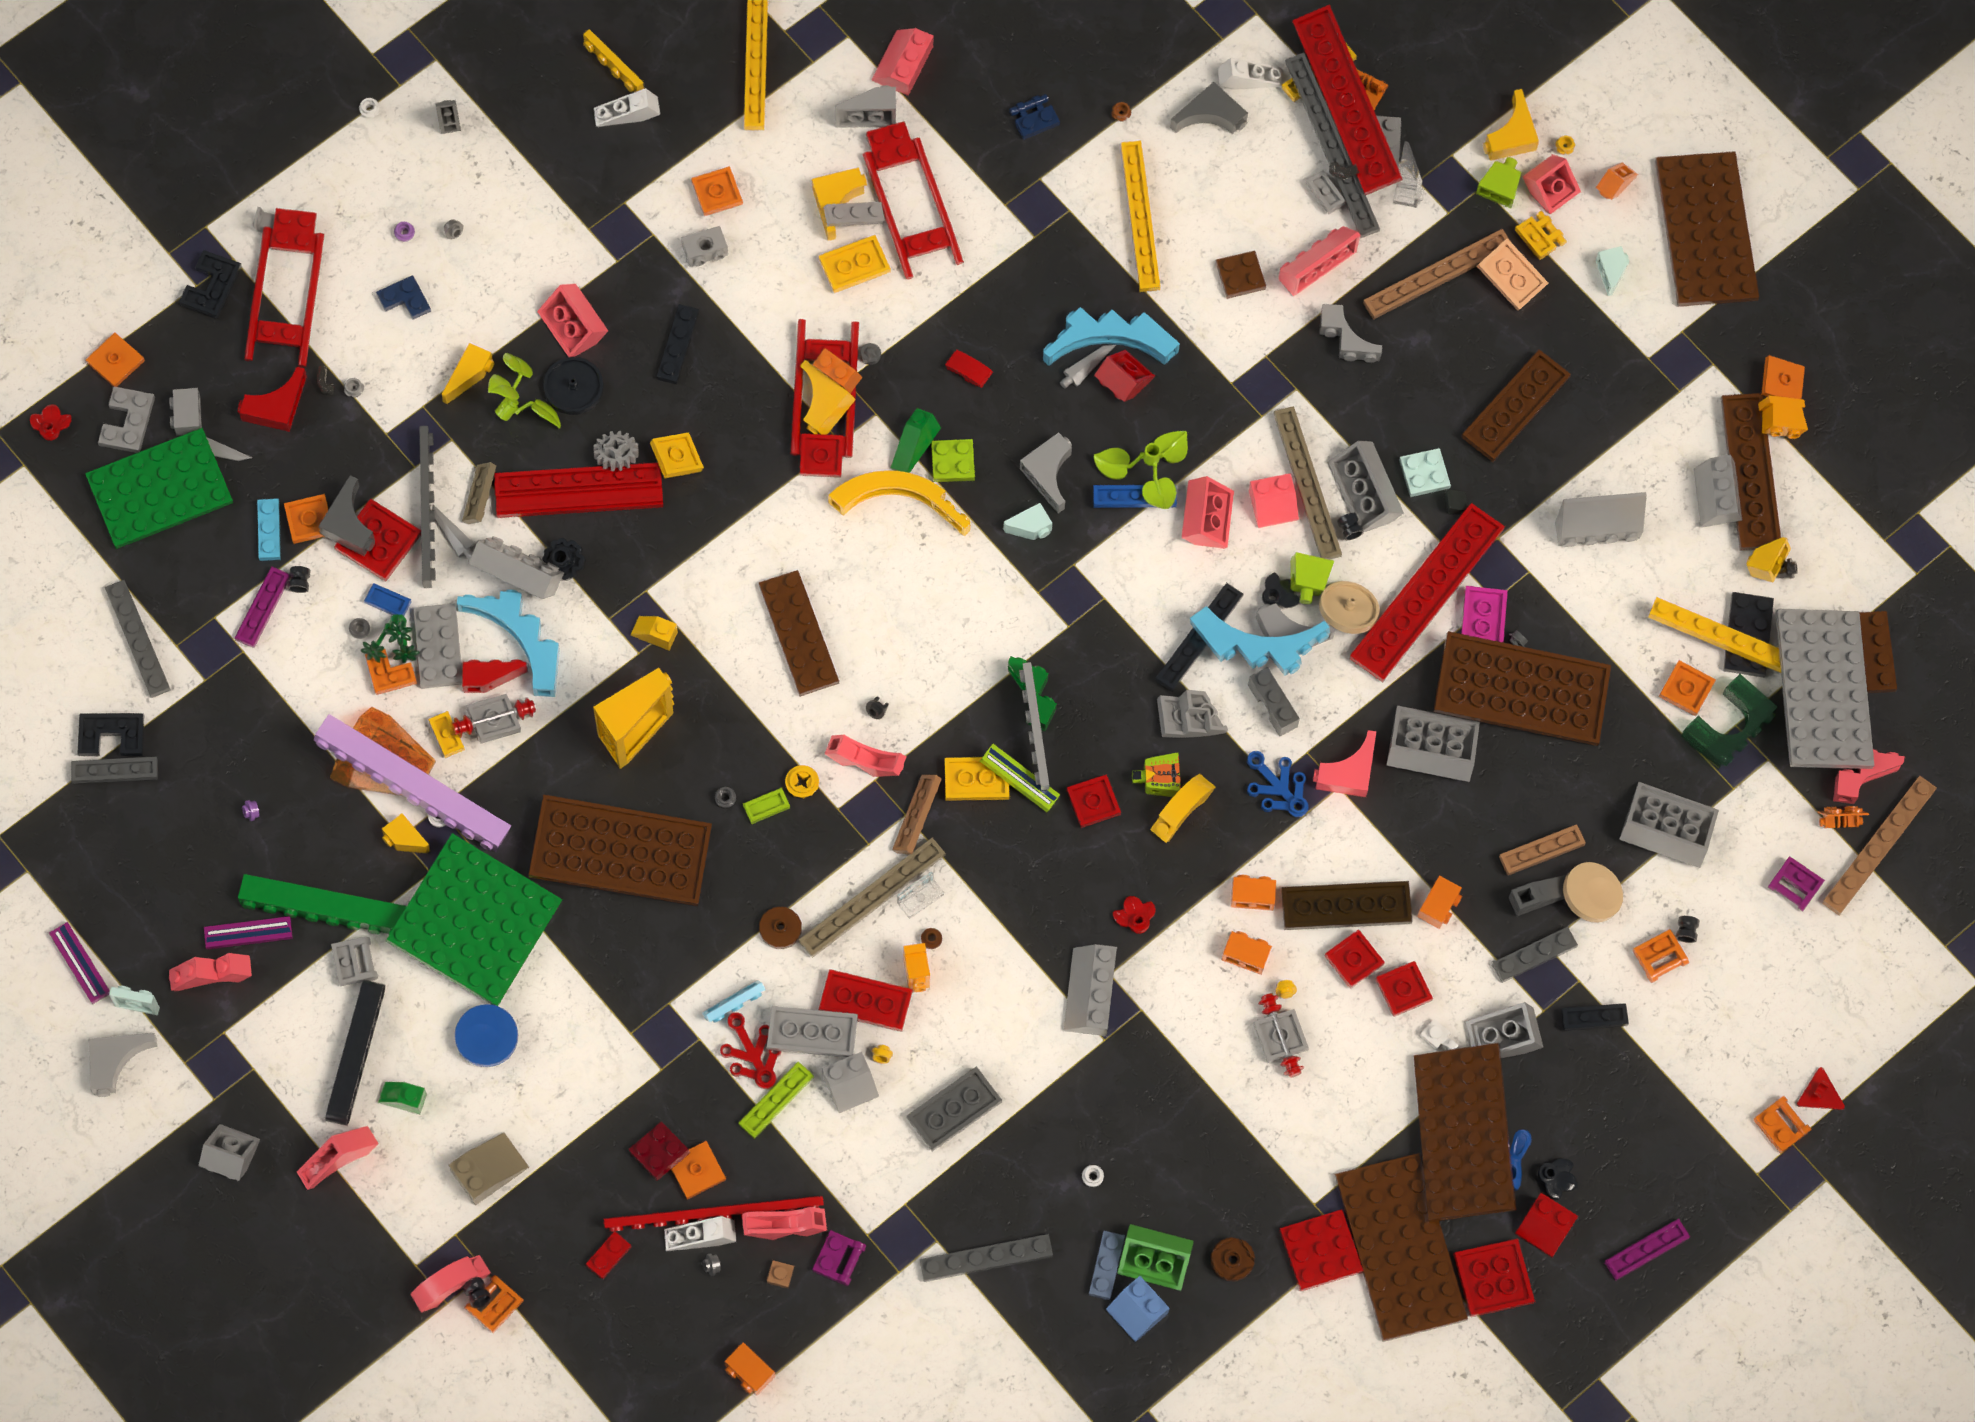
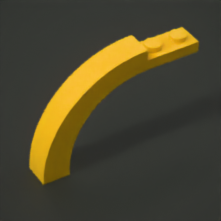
[828,471,971,536]

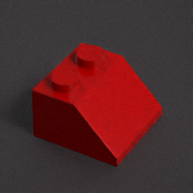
[1094,350,1155,402]
[1515,1193,1578,1257]

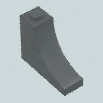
[1170,82,1248,134]
[318,475,375,556]

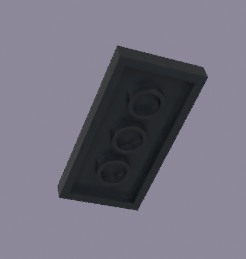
[1723,592,1774,678]

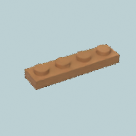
[892,775,941,854]
[1499,825,1586,876]

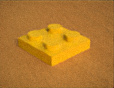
[650,432,704,478]

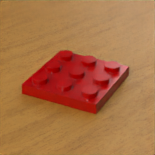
[334,498,421,582]
[1279,1210,1363,1292]
[1454,1239,1535,1317]

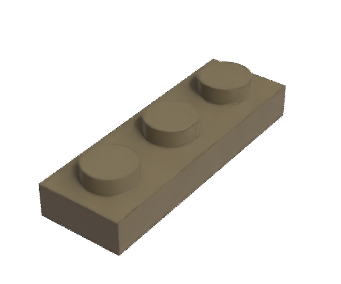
[462,462,496,524]

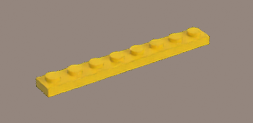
[744,0,768,130]
[1121,141,1160,292]
[1648,597,1781,673]

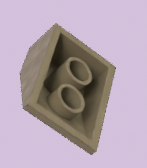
[449,1133,529,1206]

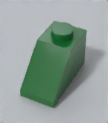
[378,1082,427,1115]

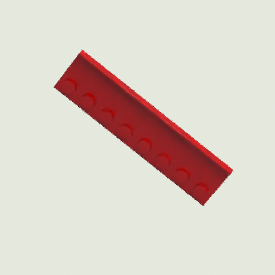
[494,463,663,518]

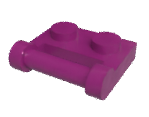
[1768,856,1825,912]
[813,1230,867,1286]

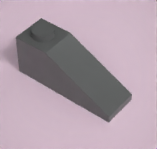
[435,100,461,134]

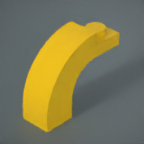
[1150,774,1216,843]

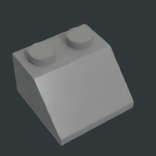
[822,1052,879,1113]
[199,1124,260,1181]

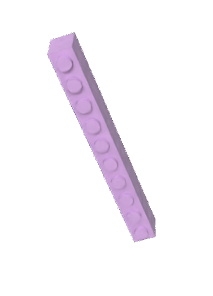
[314,714,511,852]

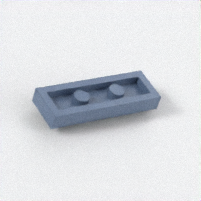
[1089,1231,1125,1300]

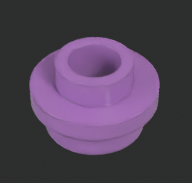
[394,221,415,242]
[242,800,259,821]

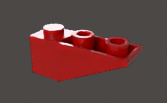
[462,659,528,693]

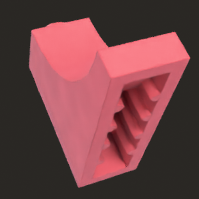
[1313,730,1376,797]
[297,1126,379,1190]

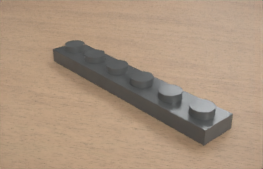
[105,580,171,698]
[920,1234,1053,1282]

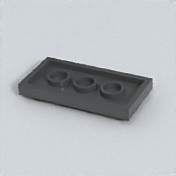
[907,1066,1002,1152]

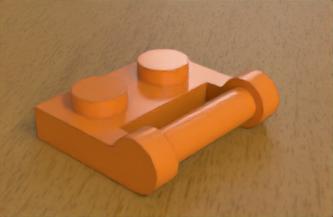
[1632,929,1689,983]
[1753,1096,1812,1153]
[464,1275,523,1334]

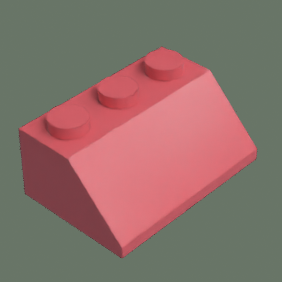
[872,28,933,96]
[537,284,608,357]
[1182,476,1234,549]

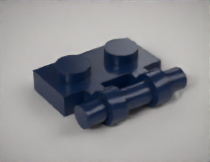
[1009,94,1060,140]

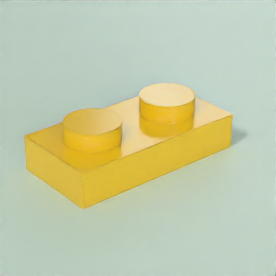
[428,711,465,758]

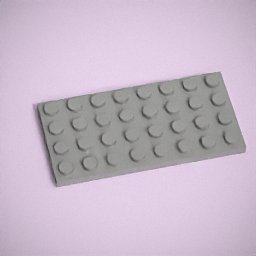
[1776,609,1875,769]

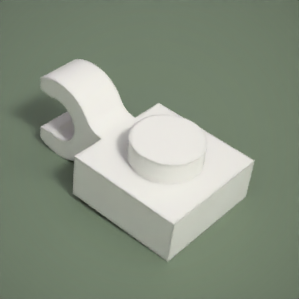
[1420,1019,1459,1051]

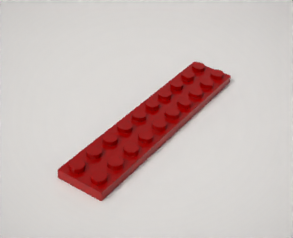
[1292,5,1403,195]
[1349,503,1505,683]

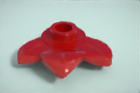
[30,404,72,441]
[1113,896,1156,934]

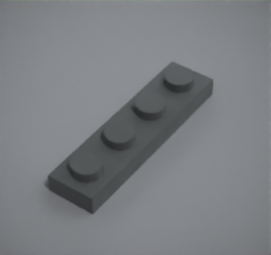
[71,757,158,784]
[1492,927,1578,983]

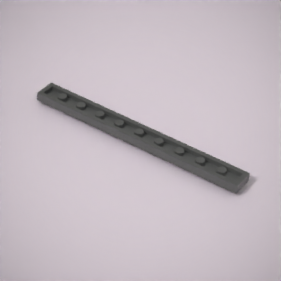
[1285,53,1380,238]

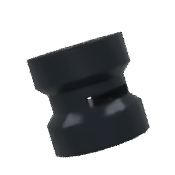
[1337,513,1364,541]
[288,566,311,593]
[1676,916,1700,943]
[463,1277,492,1308]

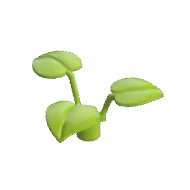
[488,353,561,429]
[1094,431,1188,509]

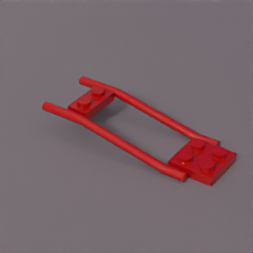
[863,121,964,280]
[244,208,324,368]
[791,319,859,478]

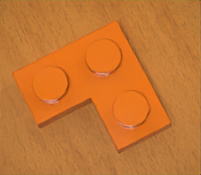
[365,649,417,695]

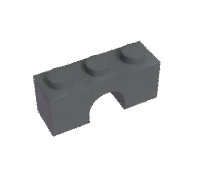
[1248,667,1300,737]

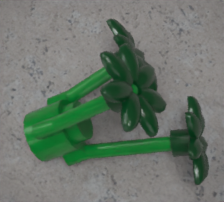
[360,614,420,663]

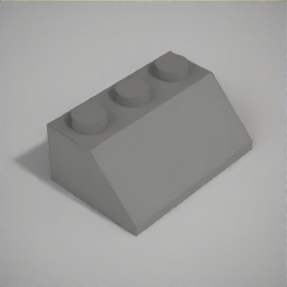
[1694,454,1742,528]

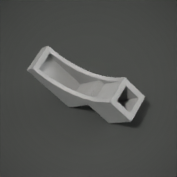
[1320,304,1382,363]

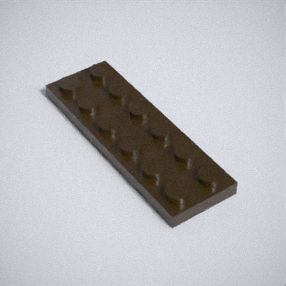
[1281,881,1413,930]

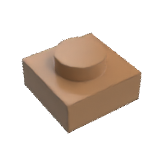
[767,1261,794,1289]

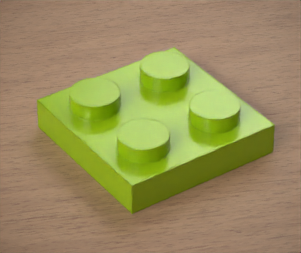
[931,439,975,482]

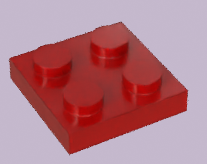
[1067,774,1121,828]
[1324,929,1385,989]
[1375,961,1433,1017]

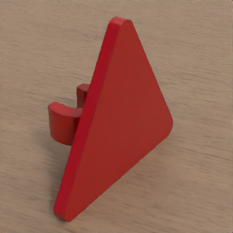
[1797,1067,1845,1110]

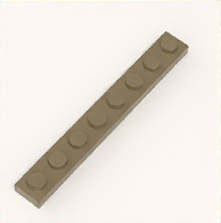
[1274,406,1342,560]
[799,838,946,958]

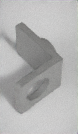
[253,207,275,233]

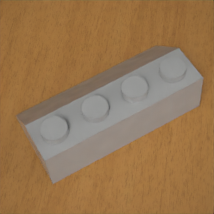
[1329,441,1404,532]
[1064,944,1117,1036]

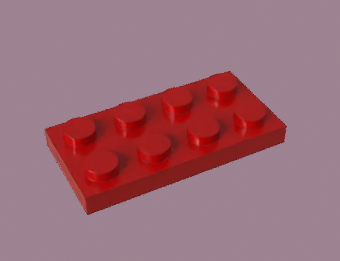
[819,969,913,1032]

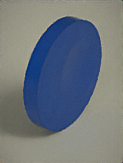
[455,1004,518,1067]

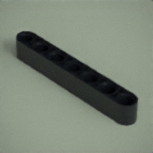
[325,980,385,1126]

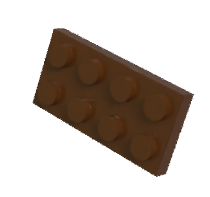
[1859,611,1897,693]

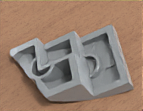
[1157,690,1228,738]

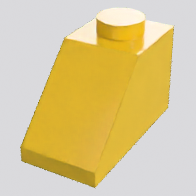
[1747,537,1791,583]
[631,616,678,651]
[382,813,430,853]

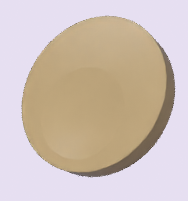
[1319,581,1380,634]
[1563,862,1623,923]

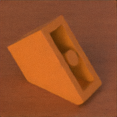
[1596,162,1638,200]

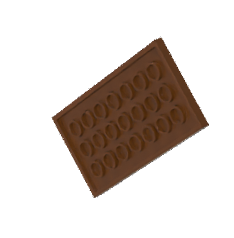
[1655,151,1759,307]
[1433,631,1611,746]
[529,794,712,906]
[1414,1043,1516,1222]
[1335,1153,1468,1342]

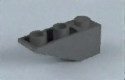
[1508,875,1567,916]

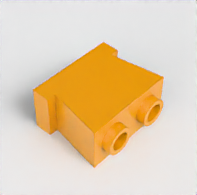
[1758,395,1808,439]
[903,943,930,992]

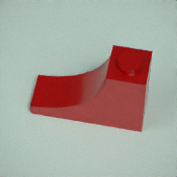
[238,367,307,432]

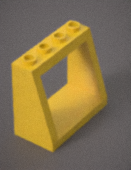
[593,668,674,768]

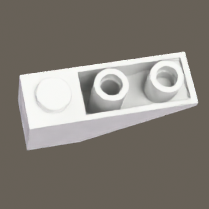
[1218,58,1283,89]
[594,88,660,127]
[664,1216,736,1251]

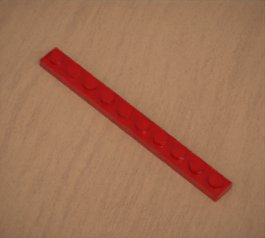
[604,1196,824,1232]

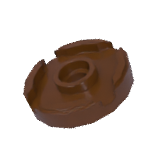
[759,907,802,949]
[1211,1237,1255,1282]

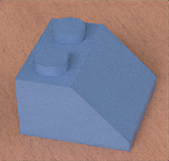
[1106,1276,1169,1342]

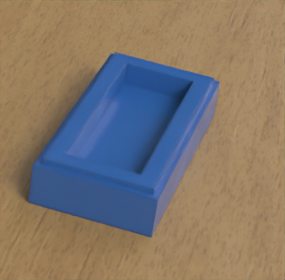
[364,583,412,616]

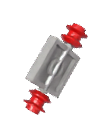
[451,694,536,744]
[1253,993,1309,1078]

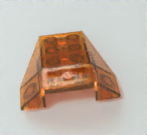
[330,707,436,796]

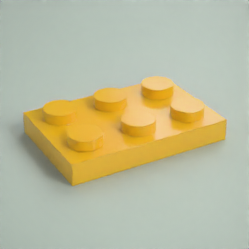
[819,235,891,293]
[945,757,1009,801]

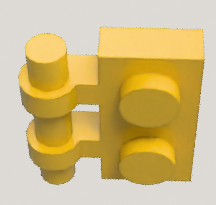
[1515,211,1567,260]

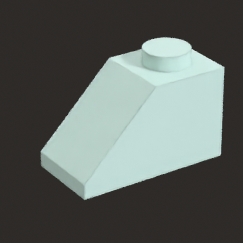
[1596,246,1629,296]
[1003,503,1052,540]

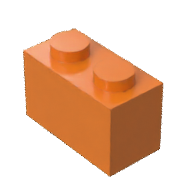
[812,348,863,393]
[1231,875,1276,911]
[1417,875,1462,929]
[1222,931,1272,975]
[725,1342,775,1396]

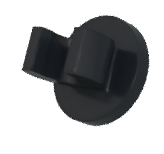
[1778,558,1798,579]
[866,697,889,719]

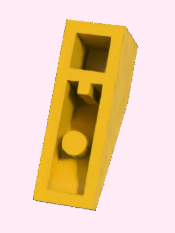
[442,343,494,404]

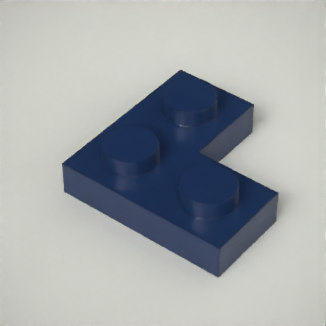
[376,275,431,320]

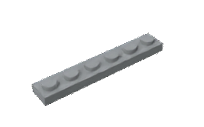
[1019,662,1049,791]

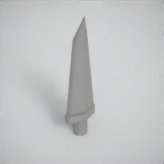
[1060,345,1116,388]
[207,438,252,461]
[433,505,475,560]

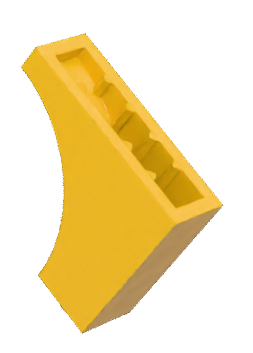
[1483,89,1539,161]
[812,167,867,241]
[800,360,856,435]

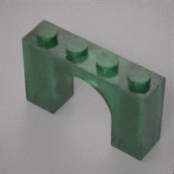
[1681,674,1777,770]

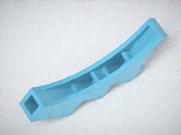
[1043,307,1180,366]
[457,590,560,697]
[1190,606,1330,676]

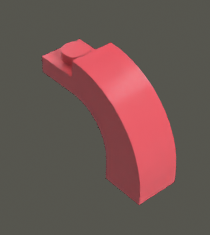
[411,1255,490,1312]

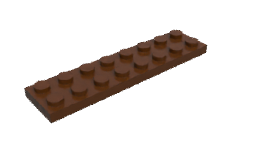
[1721,393,1781,551]

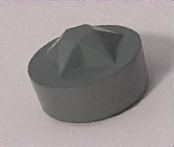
[861,343,881,365]

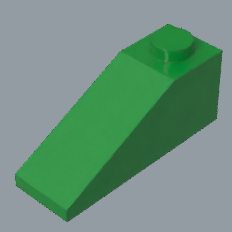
[891,408,941,473]

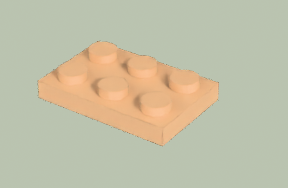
[1477,239,1548,311]

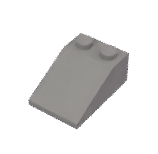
[835,85,896,128]
[1466,1002,1543,1058]

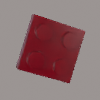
[628,1121,690,1181]

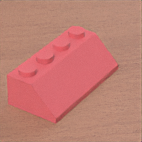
[1278,226,1360,297]

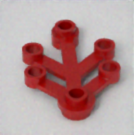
[720,1012,782,1089]

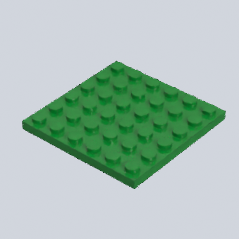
[386,833,563,1006]

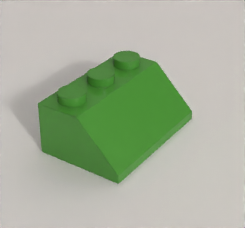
[1117,1224,1194,1291]

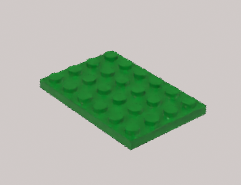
[85,428,233,549]

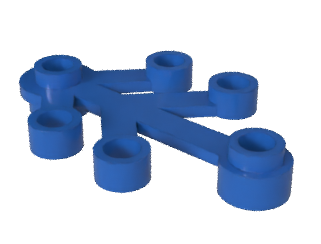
[1247,751,1309,817]

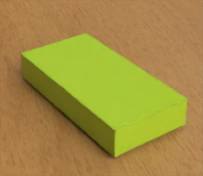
[743,788,790,824]

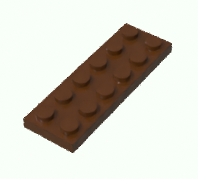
[1461,350,1571,462]
[759,570,839,697]

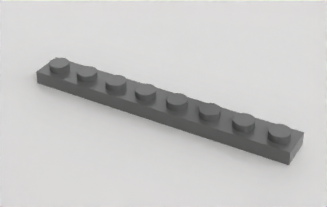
[420,426,436,588]

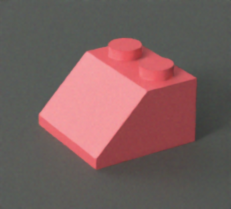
[1523,154,1581,214]
[1249,473,1299,528]

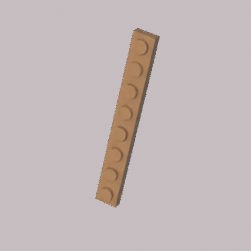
[1363,229,1511,320]
[1822,776,1937,916]

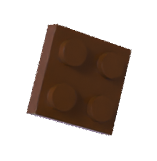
[1216,251,1266,299]

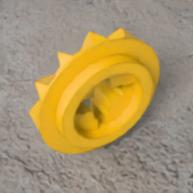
[785,765,819,799]

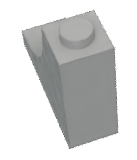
[1019,433,1072,513]
[1256,603,1335,647]
[88,1033,157,1097]

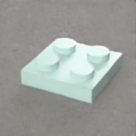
[1399,448,1451,497]
[109,986,160,1016]

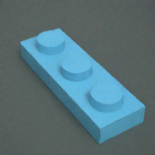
[258,499,281,561]
[702,980,766,1023]

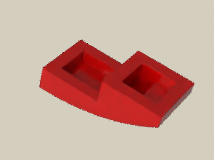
[945,349,993,388]

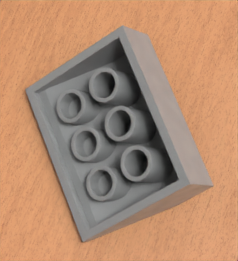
[1555,492,1647,547]
[1387,706,1480,782]
[1620,782,1719,868]

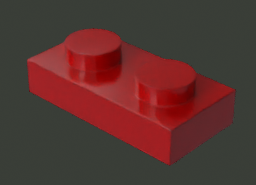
[586,1231,632,1280]

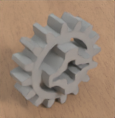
[594,431,639,471]

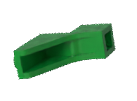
[1008,656,1057,732]

